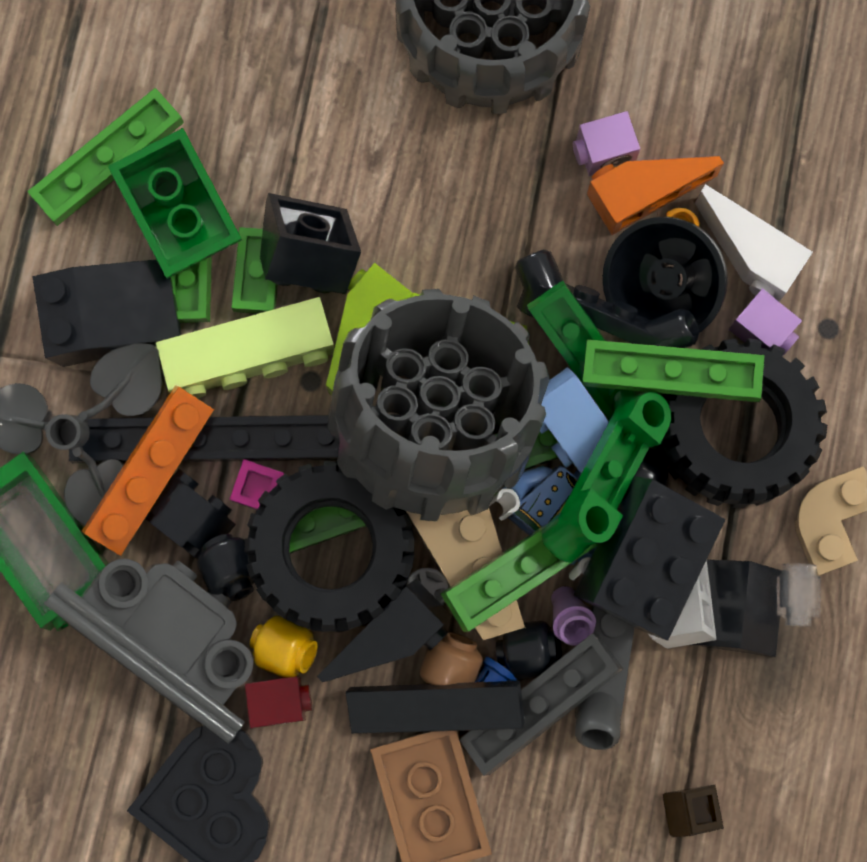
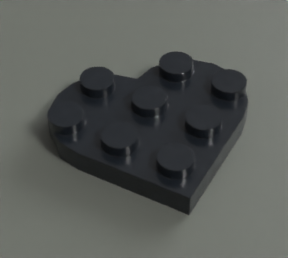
[127,726,270,862]

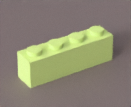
[156,297,335,399]

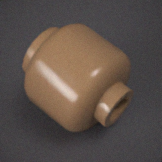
[419,632,483,685]

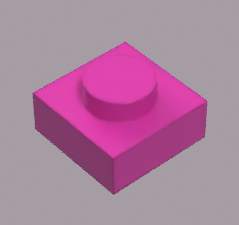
[229,459,284,510]

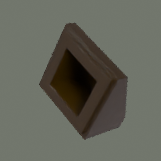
[663,785,724,837]

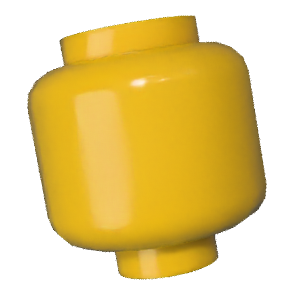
[250,615,318,678]

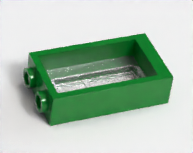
[0,451,108,631]

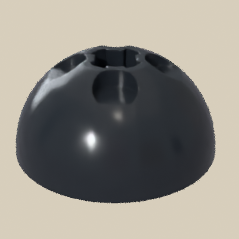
[602,217,728,332]

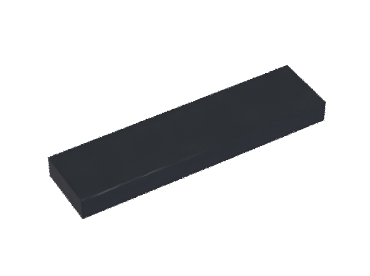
[346,681,525,734]

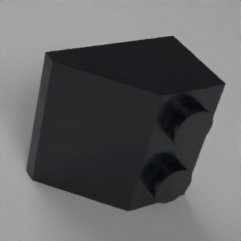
[260,193,361,294]

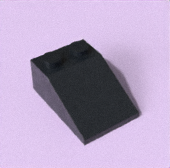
[32,259,182,367]

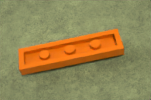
[81,386,214,556]

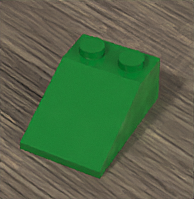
[108,128,242,279]

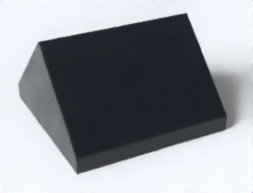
[691,559,785,657]

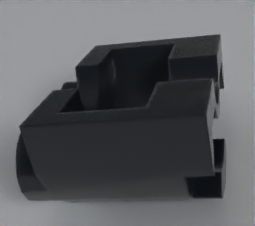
[145,469,236,560]

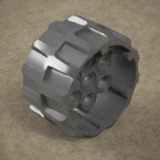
[395,0,591,114]
[327,289,550,521]

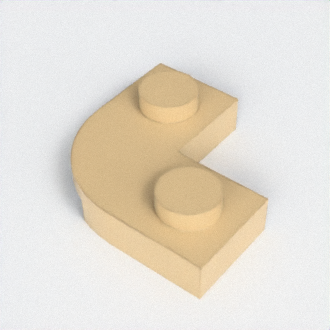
[795,466,867,577]

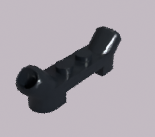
[515,249,700,348]

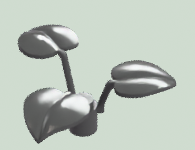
[0,343,163,525]

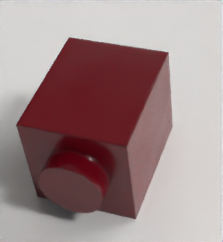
[245,676,312,728]

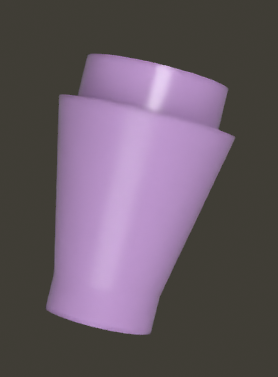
[551,587,596,646]

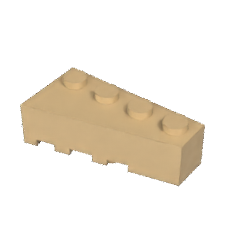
[406,508,525,640]

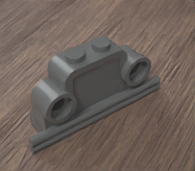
[44,559,253,744]

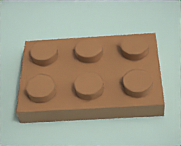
[370,730,492,862]

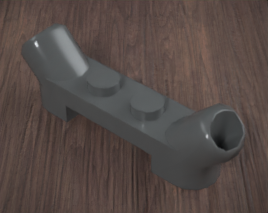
[575,605,635,750]

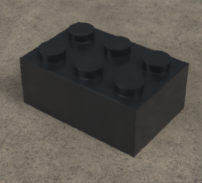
[573,476,726,641]

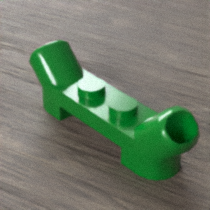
[541,390,671,563]

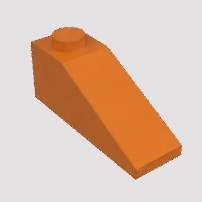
[587,156,724,235]

